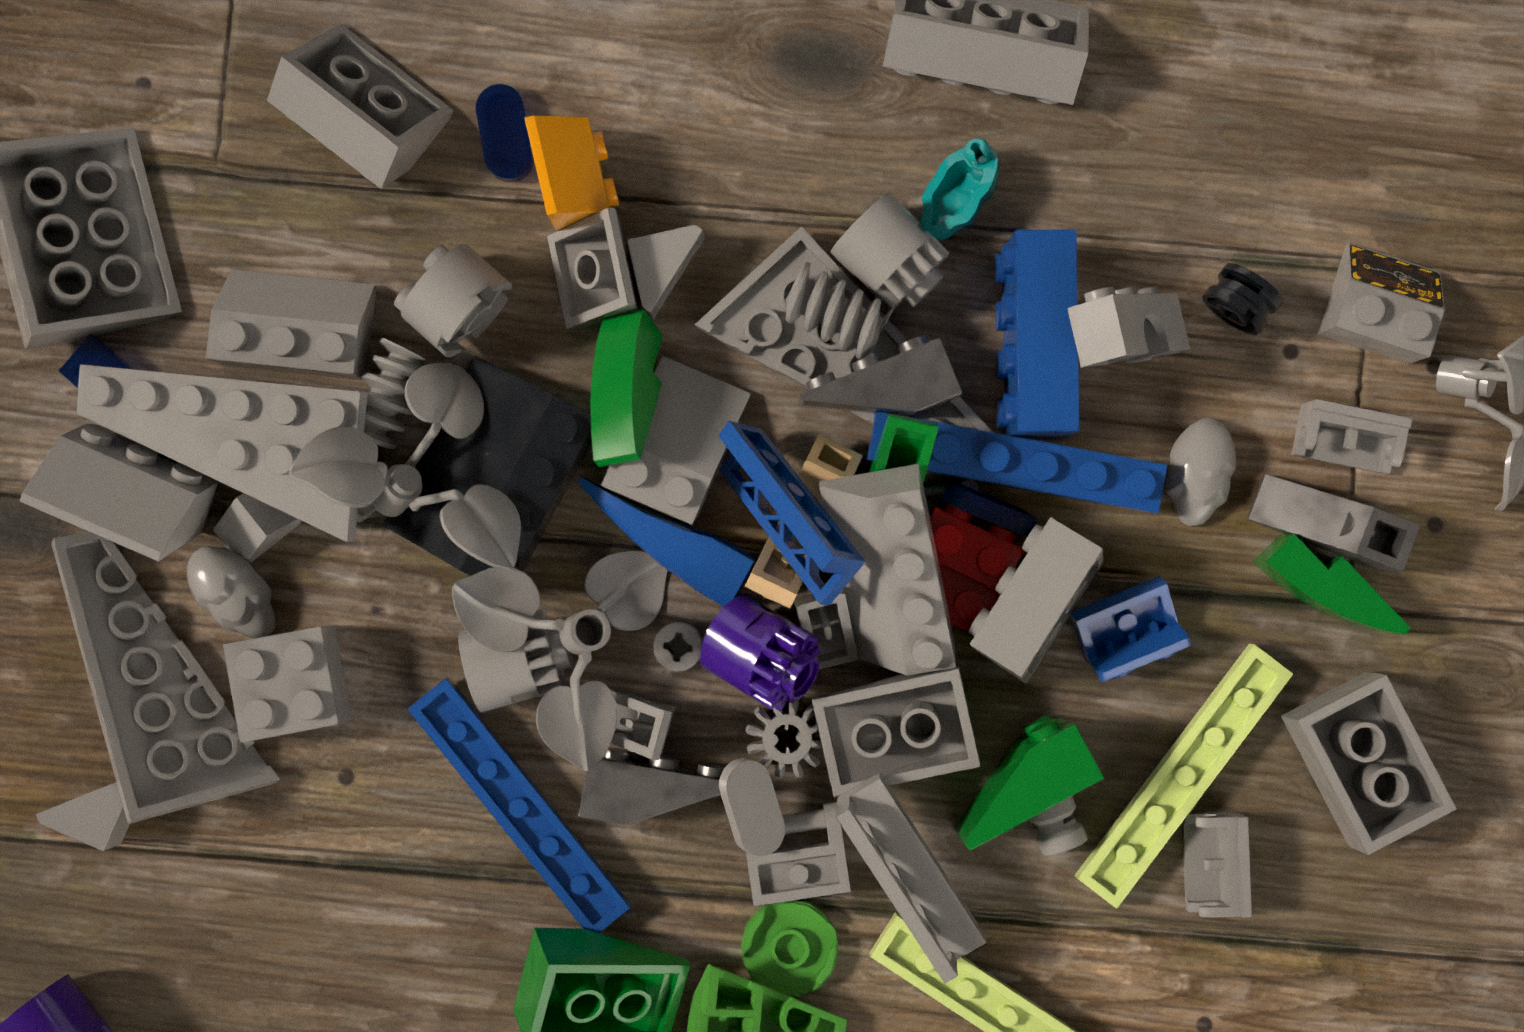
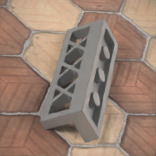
[836,772,986,983]

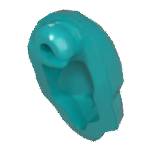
[921,138,1000,241]

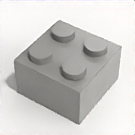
[223,625,352,743]

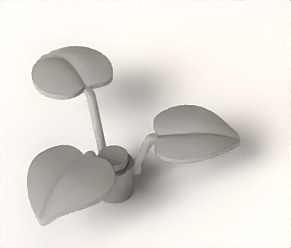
[1436,335,1524,511]
[289,363,521,571]
[452,551,668,771]

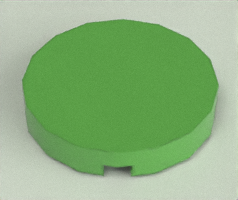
[741,899,839,997]

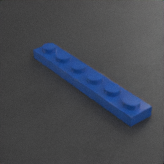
[867,411,1167,514]
[407,677,631,933]

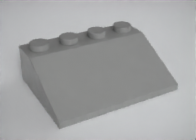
[0,128,182,350]

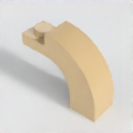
[745,434,863,608]

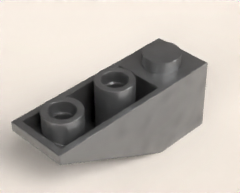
[800,335,962,416]
[1247,474,1420,572]
[578,747,725,825]

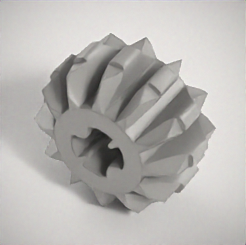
[746,699,823,779]

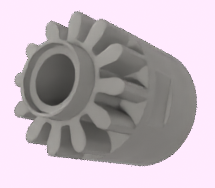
[830,192,950,311]
[458,609,573,713]

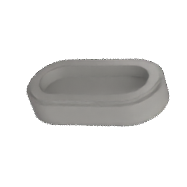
[719,758,785,856]

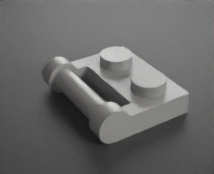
[746,802,851,906]

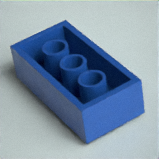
[994,229,1079,439]

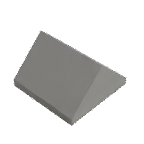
[547,208,639,329]

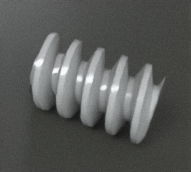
[784,261,894,360]
[354,338,430,449]

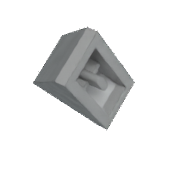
[627,225,704,319]
[213,493,303,563]
[794,589,859,669]
[610,689,675,761]
[36,782,130,851]

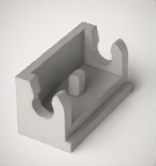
[1291,399,1413,474]
[1182,811,1252,918]

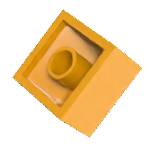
[524,115,620,231]

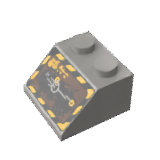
[1317,243,1445,364]

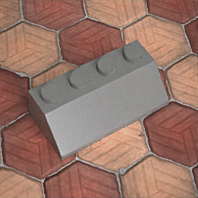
[883,0,1089,105]
[819,464,956,676]

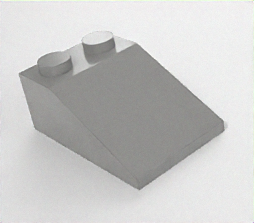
[601,356,751,526]
[812,661,981,797]

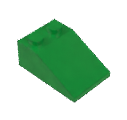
[954,714,1104,851]
[513,928,691,1032]

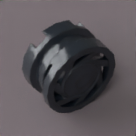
[1202,263,1283,336]

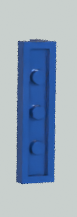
[718,421,866,606]

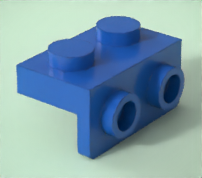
[1070,576,1191,681]

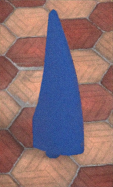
[577,476,758,607]

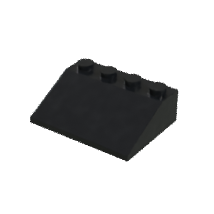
[383,355,592,576]

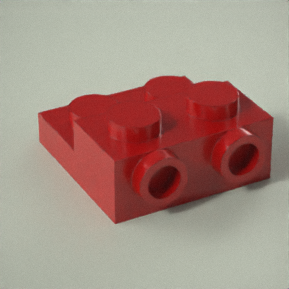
[929,503,1023,632]

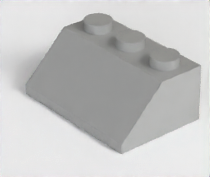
[267,23,454,189]
[205,269,377,381]
[20,424,218,562]
[968,517,1104,684]

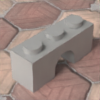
[1067,286,1190,368]

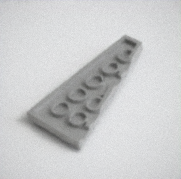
[694,226,992,432]
[76,364,368,542]
[51,531,280,824]

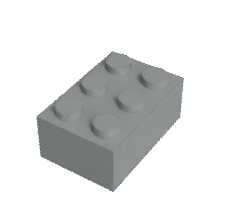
[1281,672,1457,855]

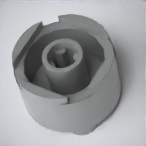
[394,244,512,357]

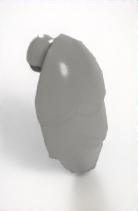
[1164,417,1236,526]
[186,546,276,639]

